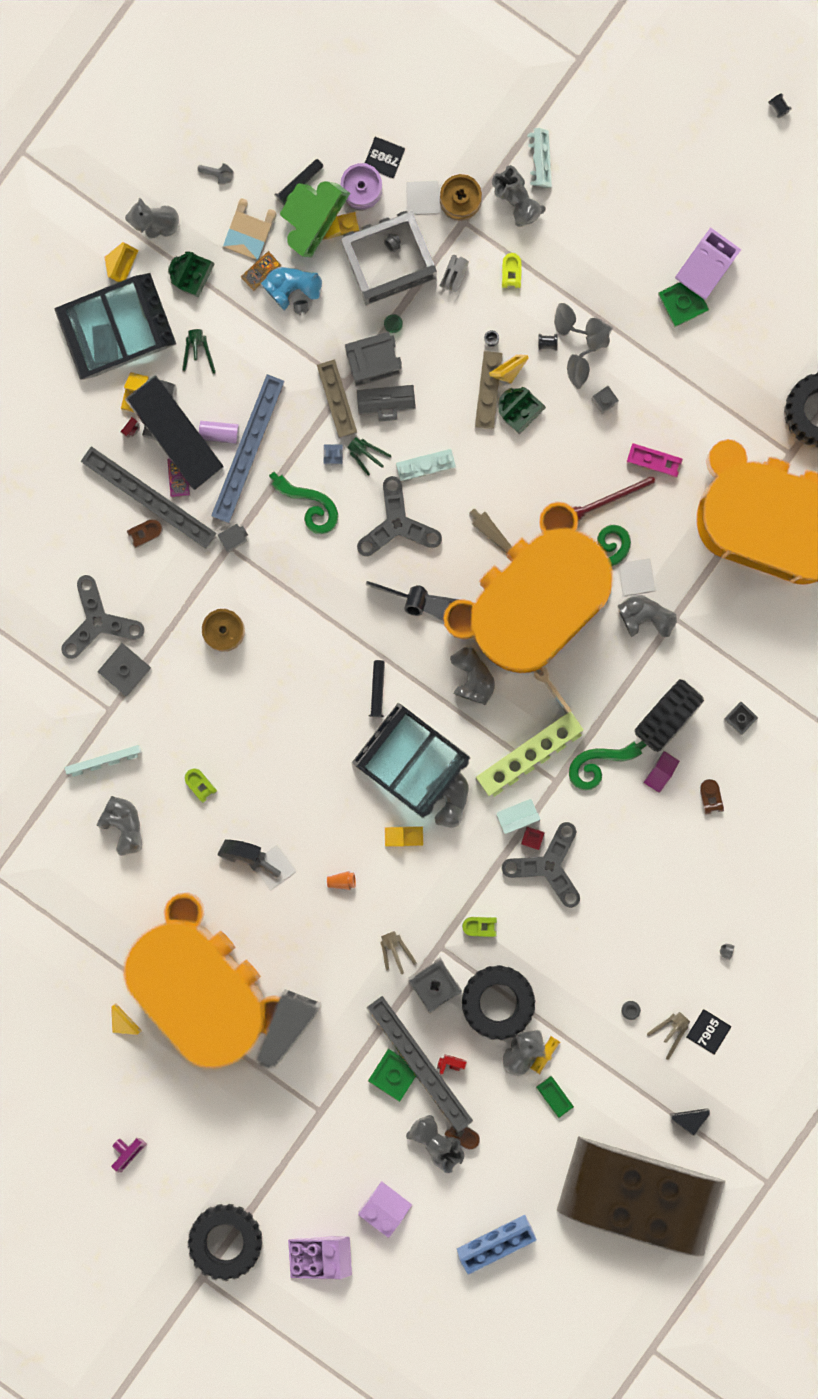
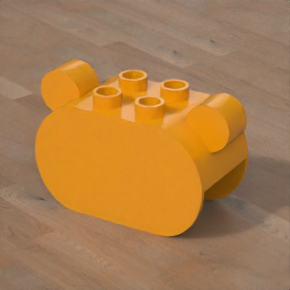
[696,439,818,585]
[443,502,613,673]
[124,892,281,1068]

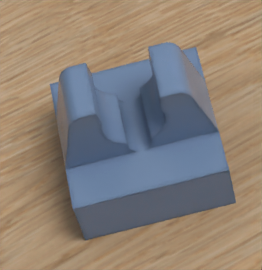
[323,444,343,464]

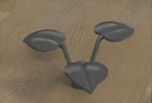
[554,303,613,389]

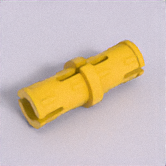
[530,1035,561,1074]

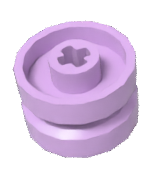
[340,163,382,210]

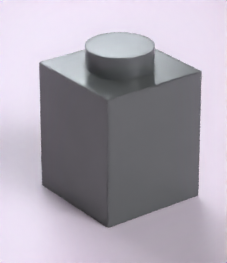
[591,385,619,415]
[218,524,249,553]

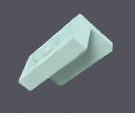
[496,799,541,834]

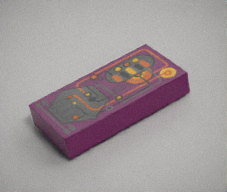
[167,458,190,497]

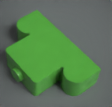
[280,181,350,257]

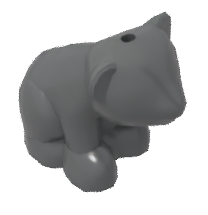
[492,165,546,227]
[125,198,179,239]
[617,595,677,637]
[450,647,495,705]
[426,773,469,828]
[96,796,143,856]
[503,1030,546,1076]
[406,1115,465,1174]

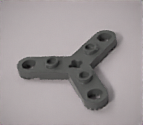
[357,476,442,557]
[61,575,145,659]
[502,822,580,908]

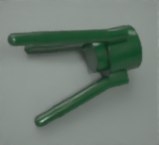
[182,329,216,374]
[347,437,392,476]

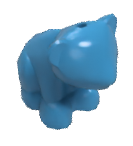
[261,267,322,311]

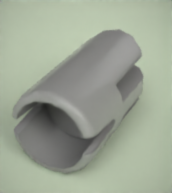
[439,255,469,293]

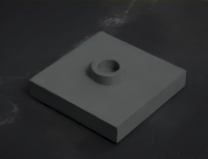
[97,643,152,697]

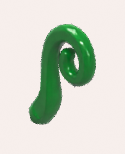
[269,471,339,534]
[597,524,631,567]
[569,740,647,790]

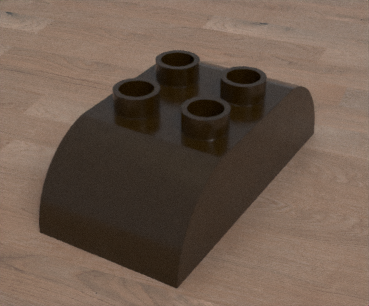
[556,1136,726,1256]

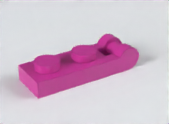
[626,443,683,478]

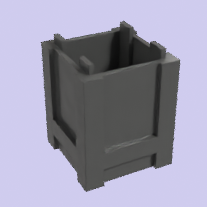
[344,332,402,387]
[408,957,462,1013]

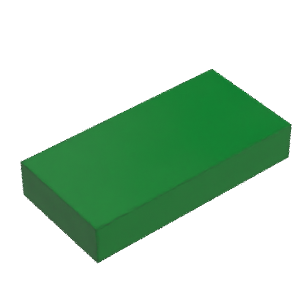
[536,1075,574,1118]

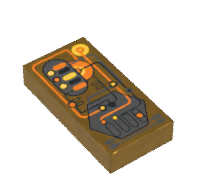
[240,251,282,291]

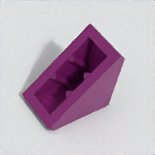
[643,751,680,793]

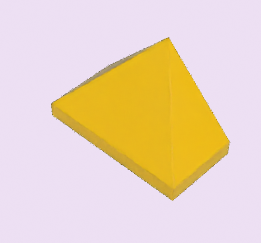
[104,242,139,282]
[489,355,529,384]
[111,1003,142,1035]

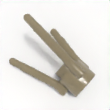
[380,931,417,974]
[647,1012,690,1060]

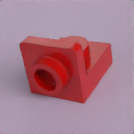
[437,1054,467,1075]

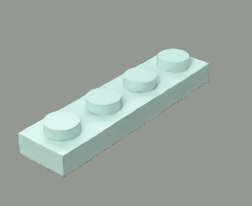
[64,745,142,777]

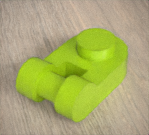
[184,768,217,803]
[462,917,497,937]

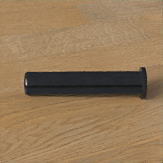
[274,159,324,206]
[368,660,385,718]

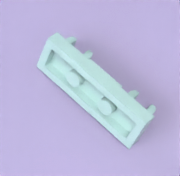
[528,127,552,188]
[396,449,456,482]

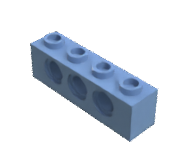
[456,1215,537,1275]

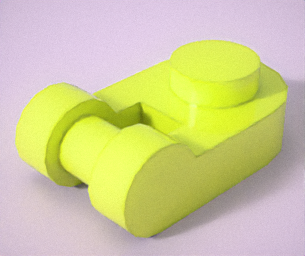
[502,253,522,288]

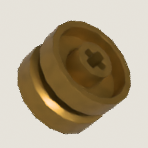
[440,174,482,221]
[201,608,245,652]

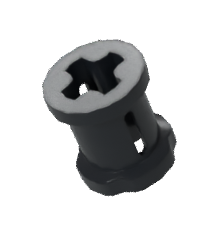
[768,93,792,119]
[538,334,558,351]

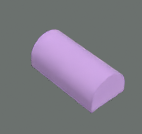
[199,420,239,444]

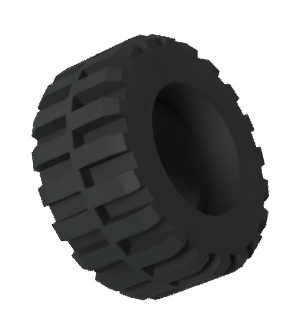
[784,372,818,447]
[634,679,704,752]
[462,965,536,1040]
[187,1204,262,1281]

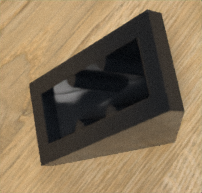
[670,1108,710,1136]

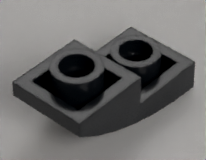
[217,839,262,866]

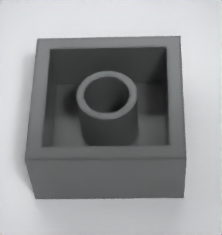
[724,701,759,735]

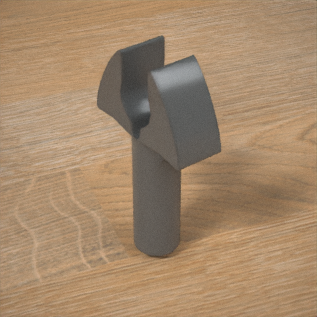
[197,163,234,184]
[249,852,281,878]

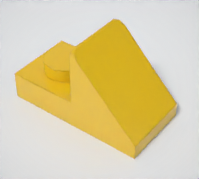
[322,212,360,240]
[121,372,149,412]
[385,826,423,847]

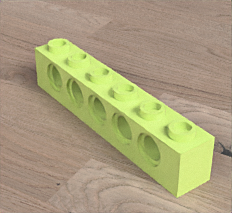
[476,711,583,797]

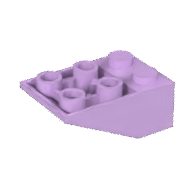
[675,227,742,300]
[288,1236,352,1279]

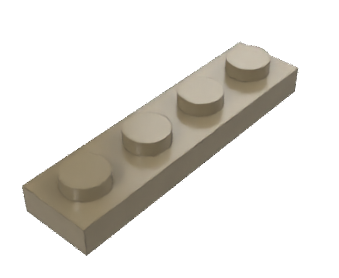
[475,351,503,429]
[317,359,357,439]

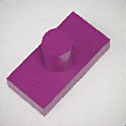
[111,1138,147,1173]

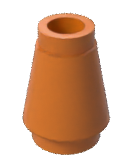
[327,871,356,890]

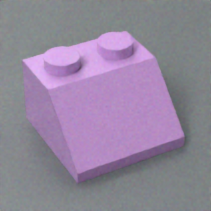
[358,1181,412,1238]

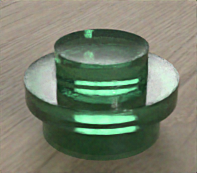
[384,314,403,333]

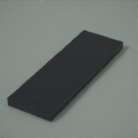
[125,375,224,490]

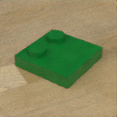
[658,282,709,328]
[367,1048,416,1102]

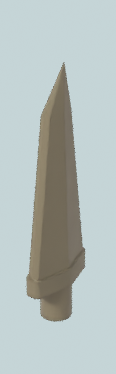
[469,508,512,553]

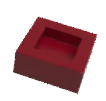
[120,417,140,438]
[521,826,545,850]

